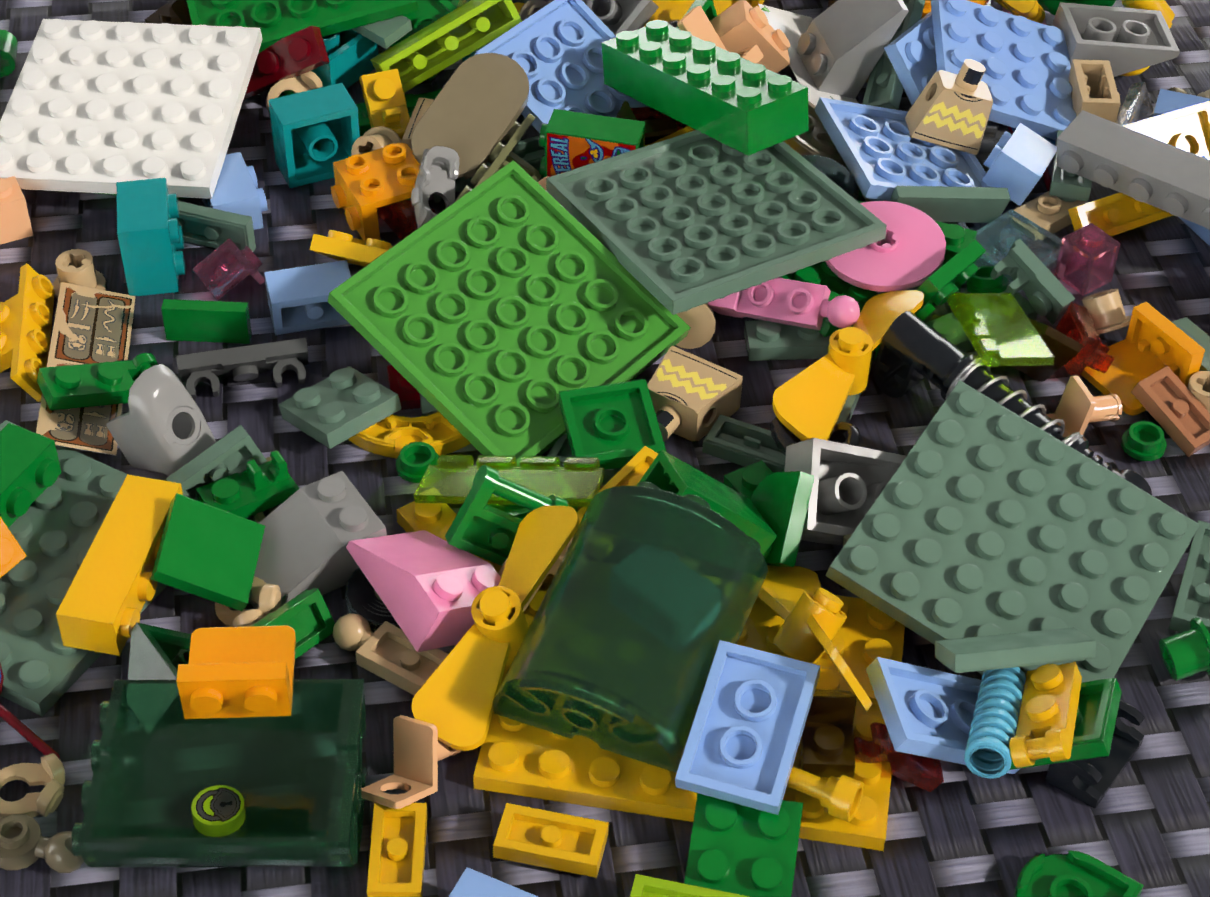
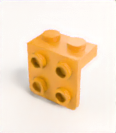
[331,143,421,244]
[1077,302,1205,416]
[176,625,296,719]

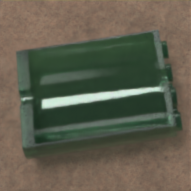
[493,482,768,773]
[72,679,366,868]

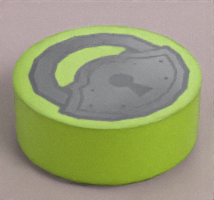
[191,785,246,837]

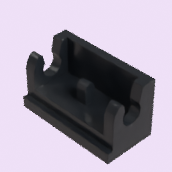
[1045,700,1145,809]

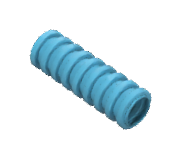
[964,667,1026,779]

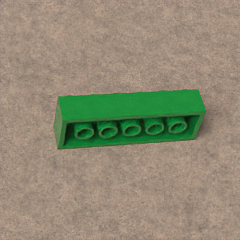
[601,20,809,156]

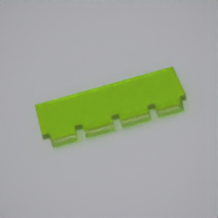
[947,293,1054,367]
[414,455,605,507]

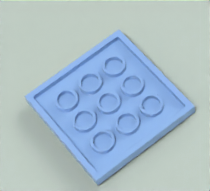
[474,0,655,133]
[931,0,1076,140]
[815,97,1002,215]

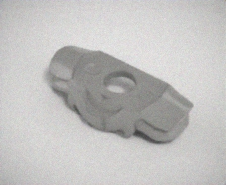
[411,146,459,228]

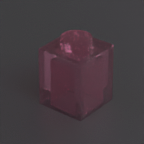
[1055,223,1121,296]

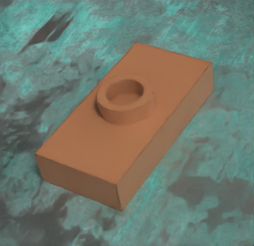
[1131,366,1210,457]

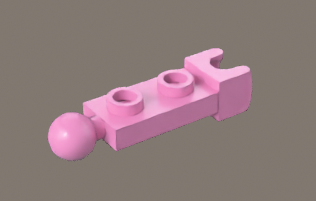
[708,277,860,331]

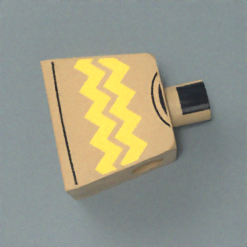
[905,59,993,155]
[647,346,743,442]

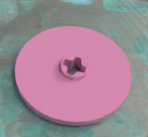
[825,201,946,292]

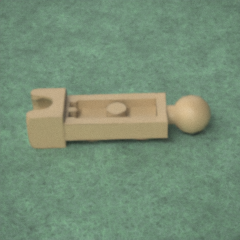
[333,613,448,695]

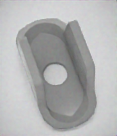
[106,364,216,476]

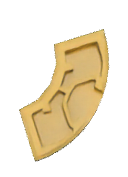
[348,411,471,459]

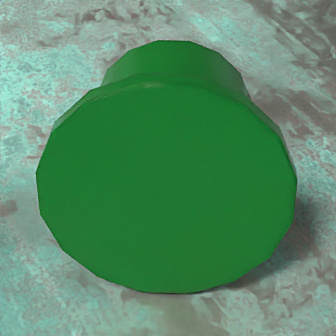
[1159,617,1210,681]

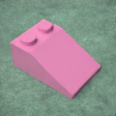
[346,530,501,652]

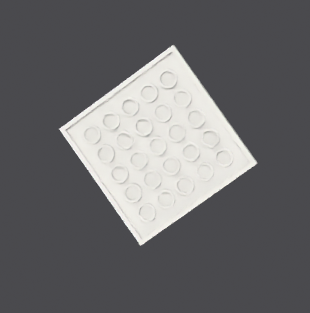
[0,19,263,199]

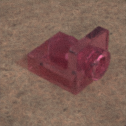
[192,238,265,300]

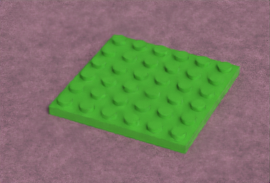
[328,160,691,473]

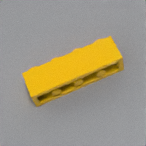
[56,474,183,656]

